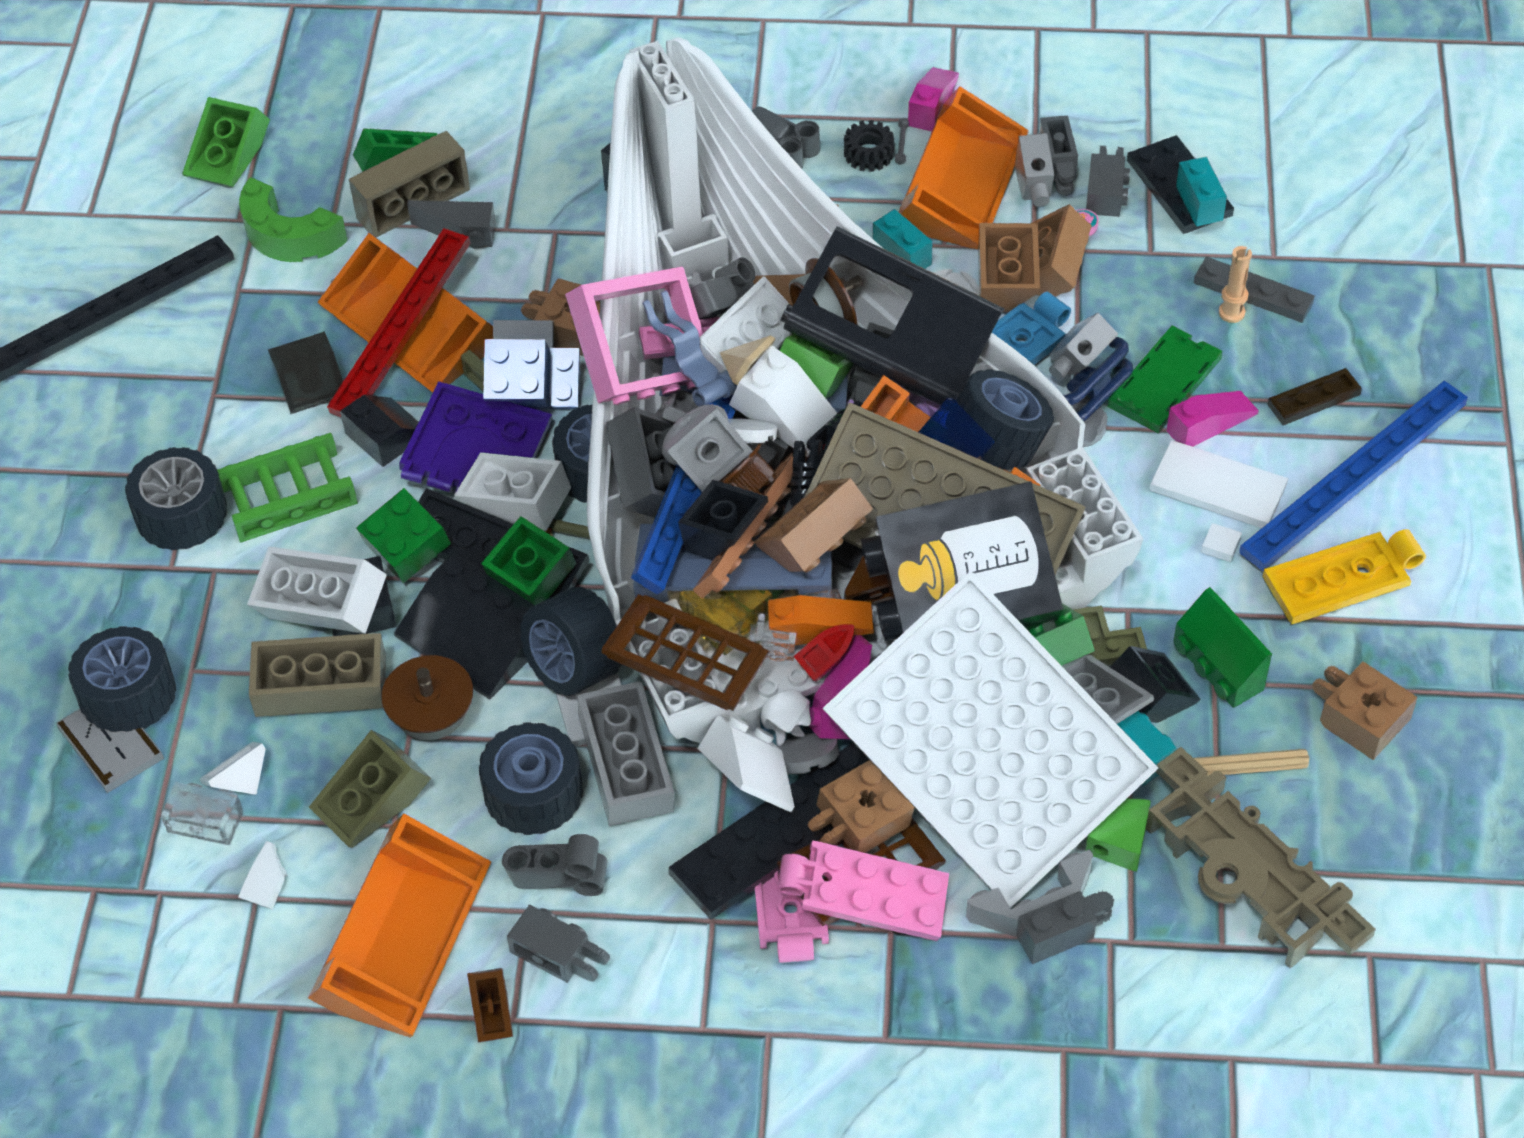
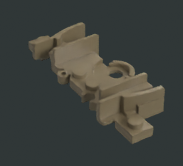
[1146,747,1376,968]

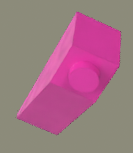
[908,67,959,132]
[1166,391,1259,447]
[809,635,872,739]

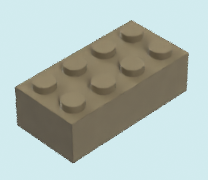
[349,130,470,238]
[249,633,386,717]

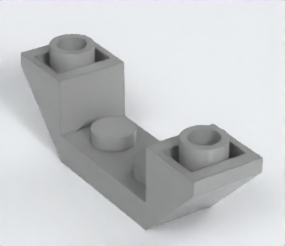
[966,849,1093,937]

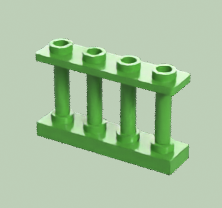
[217,433,358,543]

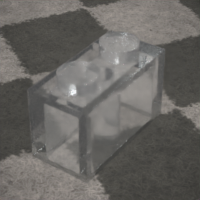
[161,782,243,845]

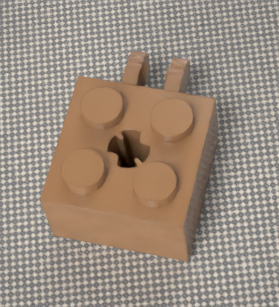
[521,278,600,356]
[1312,661,1418,760]
[807,760,915,853]

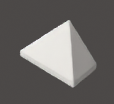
[199,742,266,795]

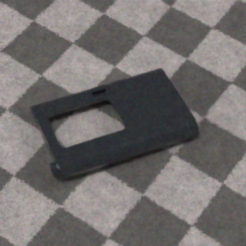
[780,226,1004,411]

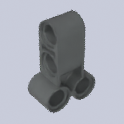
[752,106,820,169]
[690,257,755,320]
[502,834,607,896]

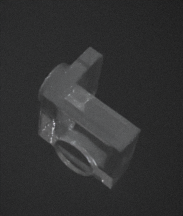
[749,613,796,662]

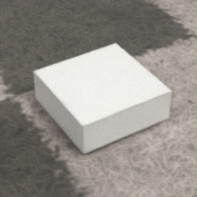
[1201,523,1242,562]

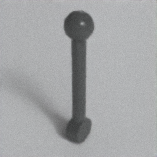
[895,118,909,165]

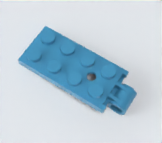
[992,292,1071,365]

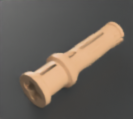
[1219,246,1252,323]

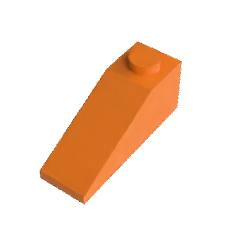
[768,595,874,648]

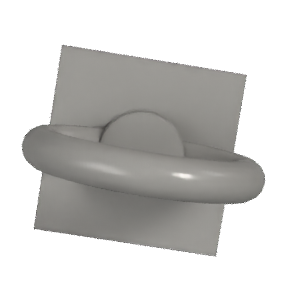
[662,404,753,492]

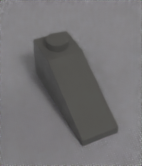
[407,200,496,247]

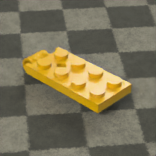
[1262,529,1426,625]

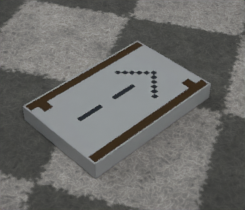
[56,709,164,793]

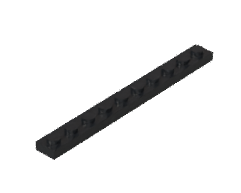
[0,235,234,382]

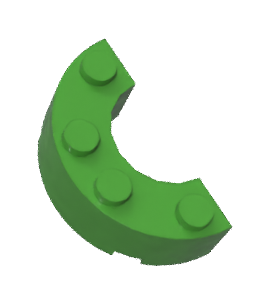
[239,177,348,262]

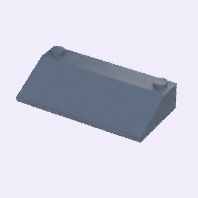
[633,522,833,603]

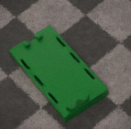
[1107,325,1223,434]

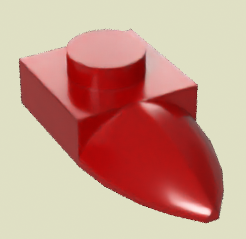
[793,624,855,682]

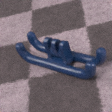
[1063,337,1133,422]

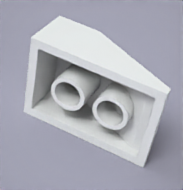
[729,345,837,457]
[454,453,571,531]
[698,715,794,812]

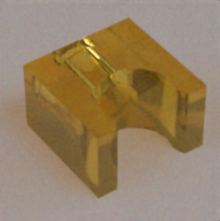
[679,590,772,656]

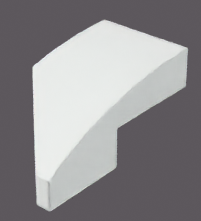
[238,841,288,910]

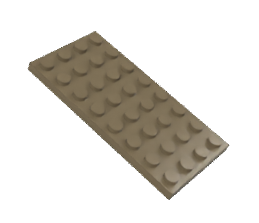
[805,402,1086,575]

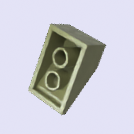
[309,730,431,848]

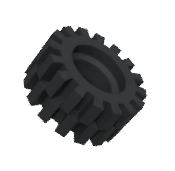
[844,120,894,172]

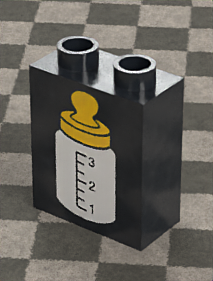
[861,481,1063,641]

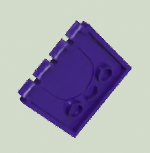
[399,381,552,493]

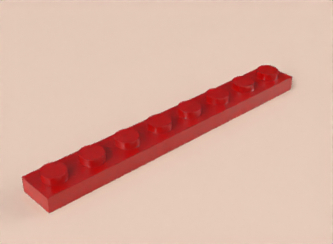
[327,228,471,418]

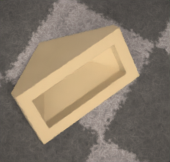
[719,335,775,386]

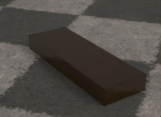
[1267,368,1362,426]

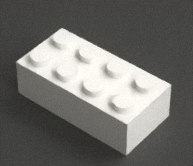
[247,547,387,634]

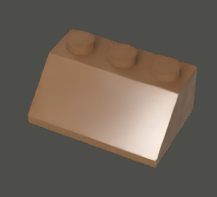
[1032,204,1092,297]
[978,223,1040,312]
[754,478,873,573]

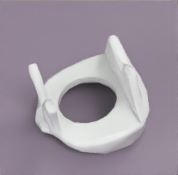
[760,690,811,746]

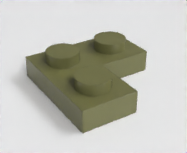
[1074,605,1147,666]

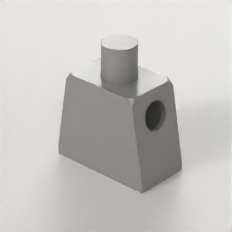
[1014,133,1054,207]
[1049,313,1118,380]

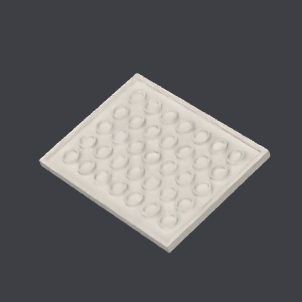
[823,571,1158,908]

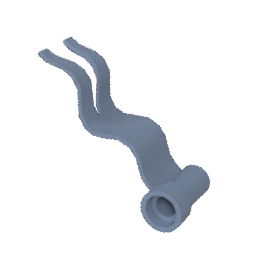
[642,290,737,407]

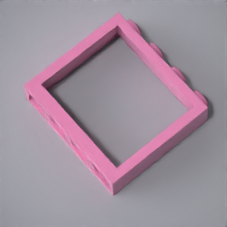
[565,267,703,405]

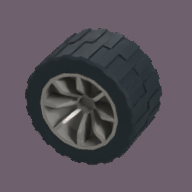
[125,447,227,550]

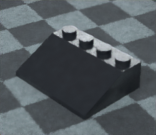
[394,553,534,700]

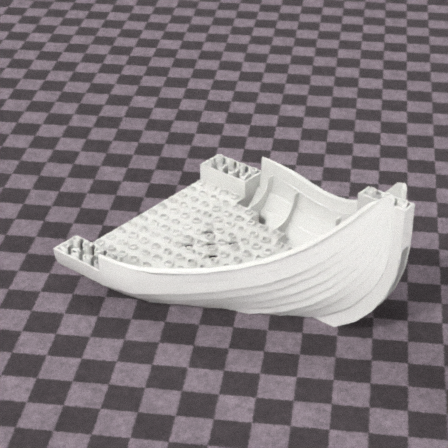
[587,37,1143,743]

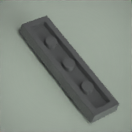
[1194,256,1315,323]

